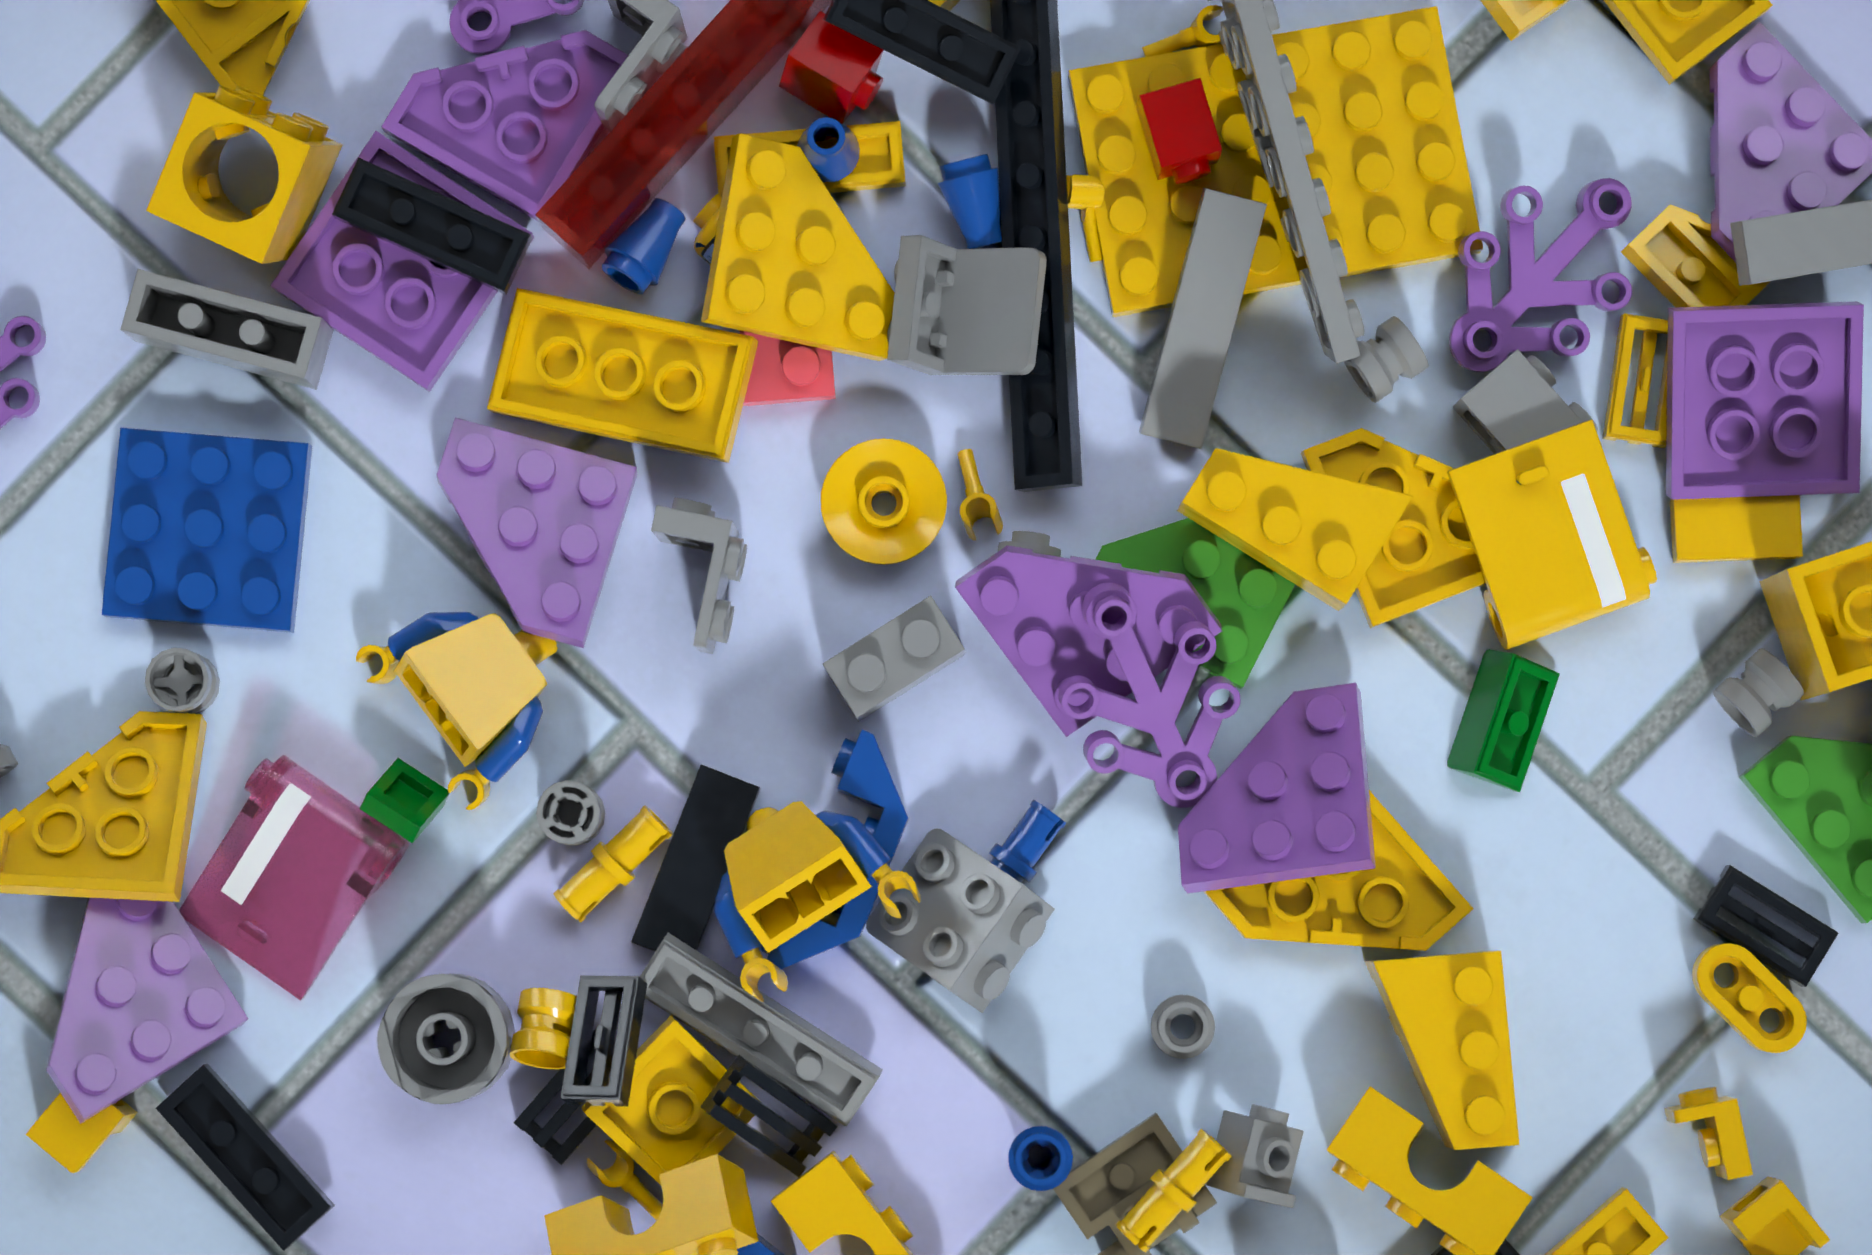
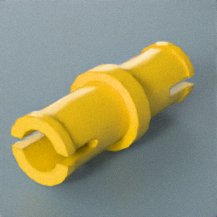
[553,805,673,923]
[1116,1128,1232,1253]

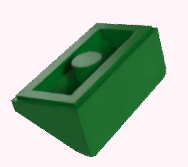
[1447,649,1560,792]

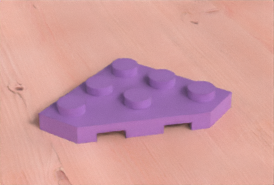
[1709,22,1872,262]
[381,30,629,225]
[436,417,637,648]
[955,545,1222,737]
[1178,682,1376,894]
[46,898,248,1124]

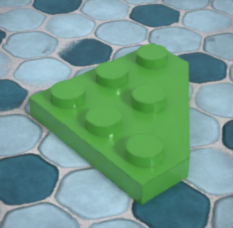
[1095,518,1295,689]
[1739,736,1872,923]

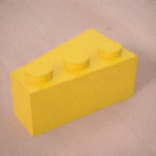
[1177,448,1414,611]
[1364,951,1519,1150]

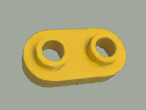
[1692,943,1807,1053]

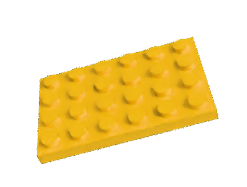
[1068,6,1483,318]

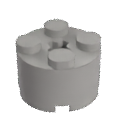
[377,974,515,1104]

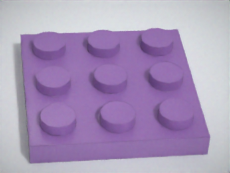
[270,131,534,392]
[1666,301,1864,499]

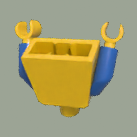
[356,612,558,810]
[714,801,921,1002]

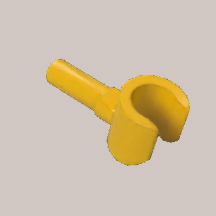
[1142,5,1223,57]
[1066,174,1105,262]
[957,449,1003,541]
[587,1140,663,1220]

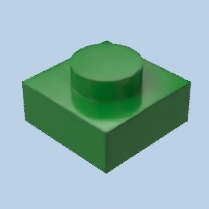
[360,758,449,844]

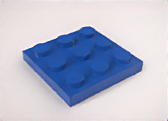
[102,428,312,633]

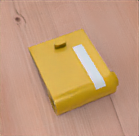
[1447,420,1657,650]

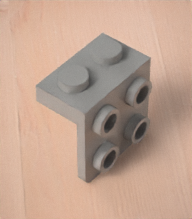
[594,0,688,135]
[887,235,1047,375]
[651,498,747,654]
[866,828,1055,1013]

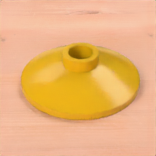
[821,438,947,565]

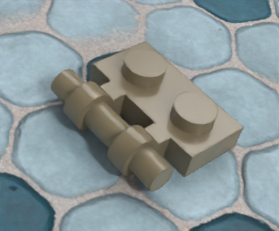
[1053,1113,1217,1255]

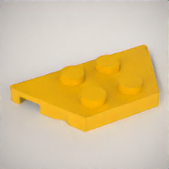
[156,0,310,95]

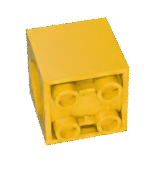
[146,86,343,264]
[1759,541,1872,701]

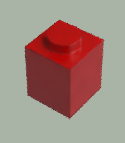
[779,11,884,124]
[1136,78,1222,184]

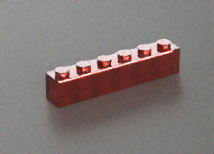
[535,0,832,269]

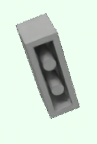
[120,269,333,390]

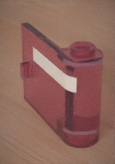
[179,755,409,1001]

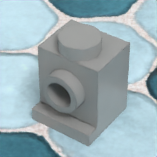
[1205,1104,1304,1208]

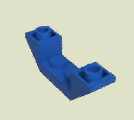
[760,730,909,969]

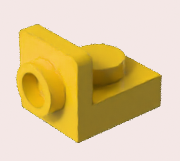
[1664,1087,1753,1180]

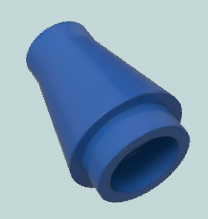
[797,117,860,182]
[937,154,1002,249]
[601,198,686,295]
[1008,1126,1073,1191]

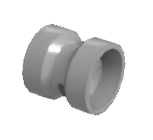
[1344,316,1429,403]
[145,648,220,714]
[1713,648,1804,737]
[536,780,605,846]

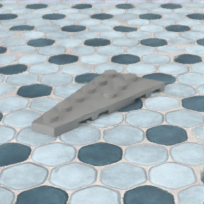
[1207,0,1364,364]

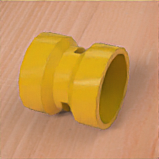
[510,988,577,1070]

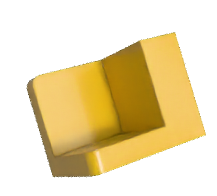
[25,1093,138,1173]
[1719,1176,1830,1255]

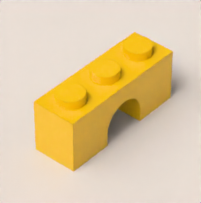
[1327,1086,1533,1255]
[771,1151,913,1255]
[544,1154,759,1255]

